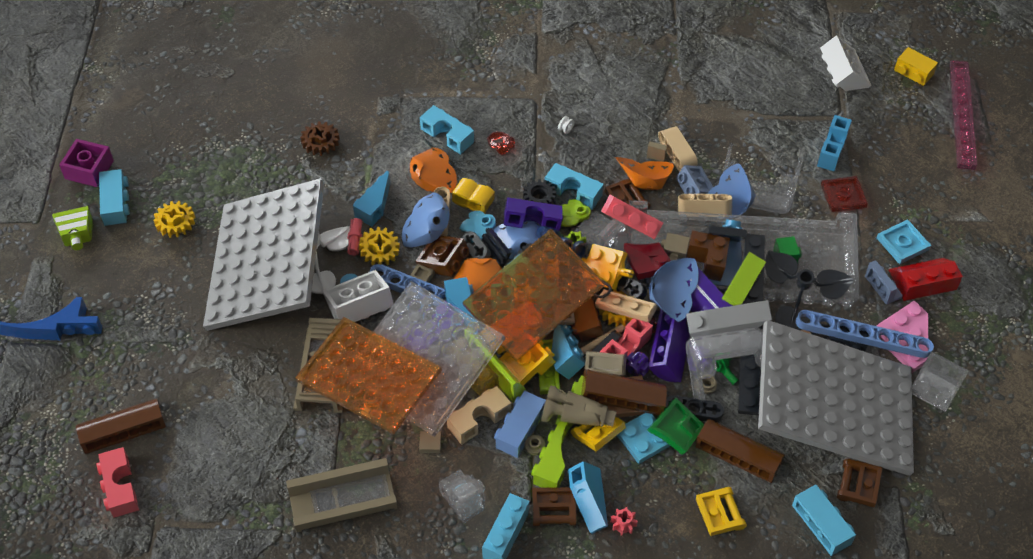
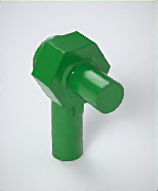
[711,353,739,385]

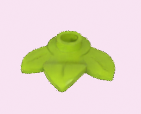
[560,199,591,227]

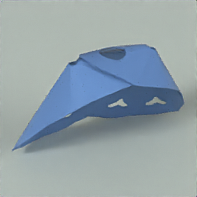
[707,164,756,220]
[402,193,450,247]
[490,221,543,259]
[649,258,699,322]

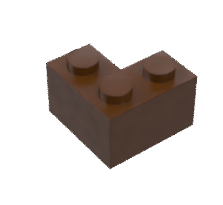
[686,230,730,282]

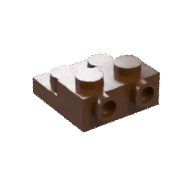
[415,235,469,276]

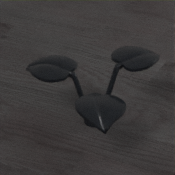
[765,250,854,331]

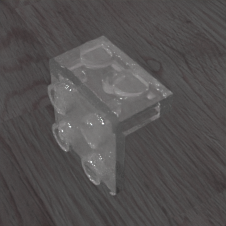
[574,211,626,247]

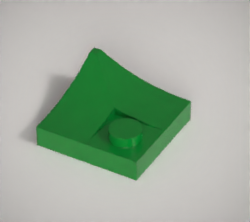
[647,398,704,455]

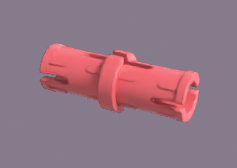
[347,218,363,256]

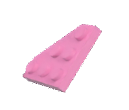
[876,301,928,373]

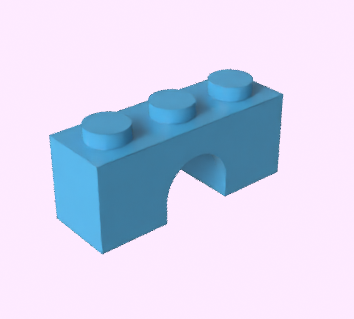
[817,115,852,171]

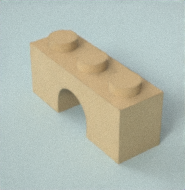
[447,386,511,445]

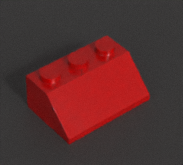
[889,258,963,301]

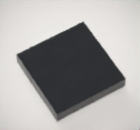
[703,226,747,242]

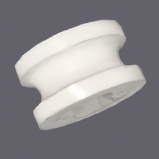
[558,116,574,134]

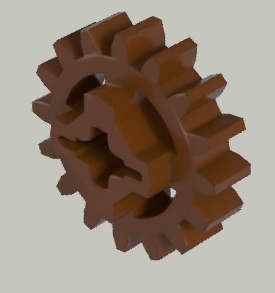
[300,121,340,156]

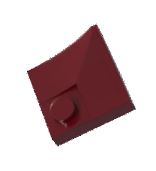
[624,242,671,280]

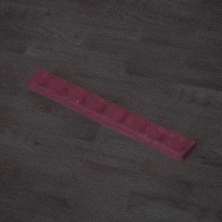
[949,60,977,170]

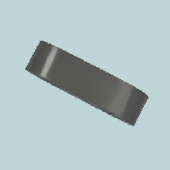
[462,231,491,259]

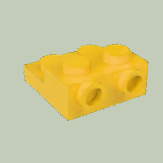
[499,332,556,386]

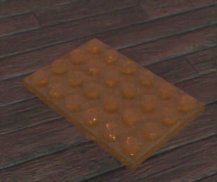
[463,229,605,362]
[295,317,442,435]

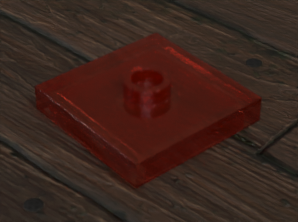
[821,176,868,212]

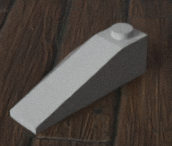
[686,300,772,352]

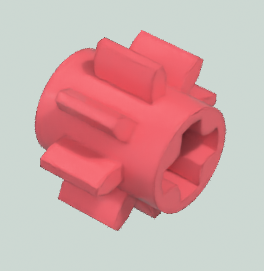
[610,507,638,535]

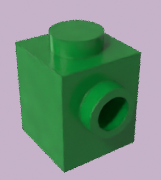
[773,236,802,264]

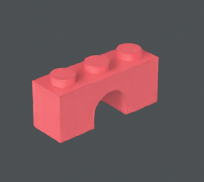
[601,195,663,240]
[600,318,653,375]
[96,447,139,518]

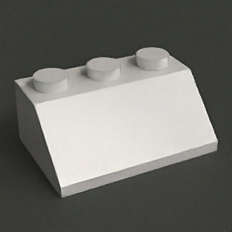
[820,35,872,91]
[323,270,394,325]

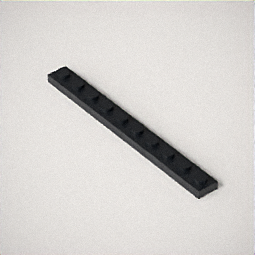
[738,234,765,415]

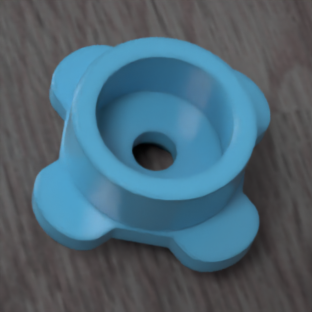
[722,219,743,229]

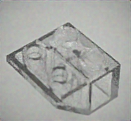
[910,352,969,412]

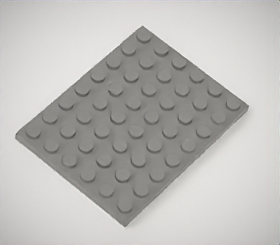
[203,178,324,331]
[758,320,914,476]

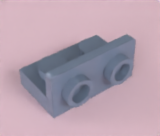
[676,165,716,194]
[865,260,902,304]

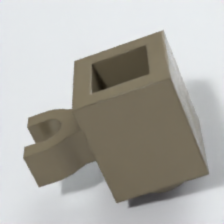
[661,233,690,261]

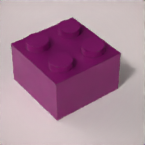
[59,139,114,187]

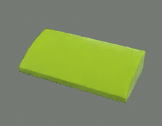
[464,328,526,404]

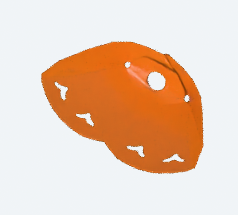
[410,147,457,193]
[615,157,674,190]
[454,258,514,297]

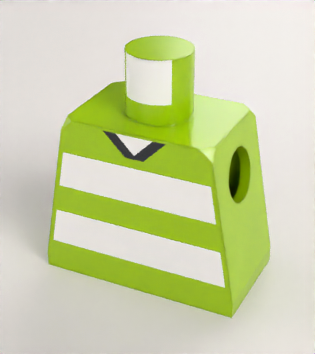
[52,206,93,250]

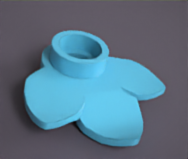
[460,210,496,243]

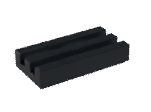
[482,228,511,267]

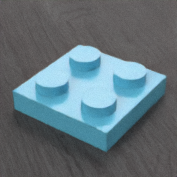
[877,220,931,264]
[617,413,671,464]

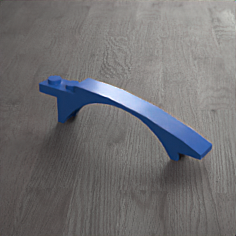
[0,297,102,341]

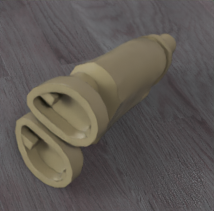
[541,385,616,427]

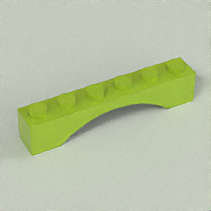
[531,375,583,488]

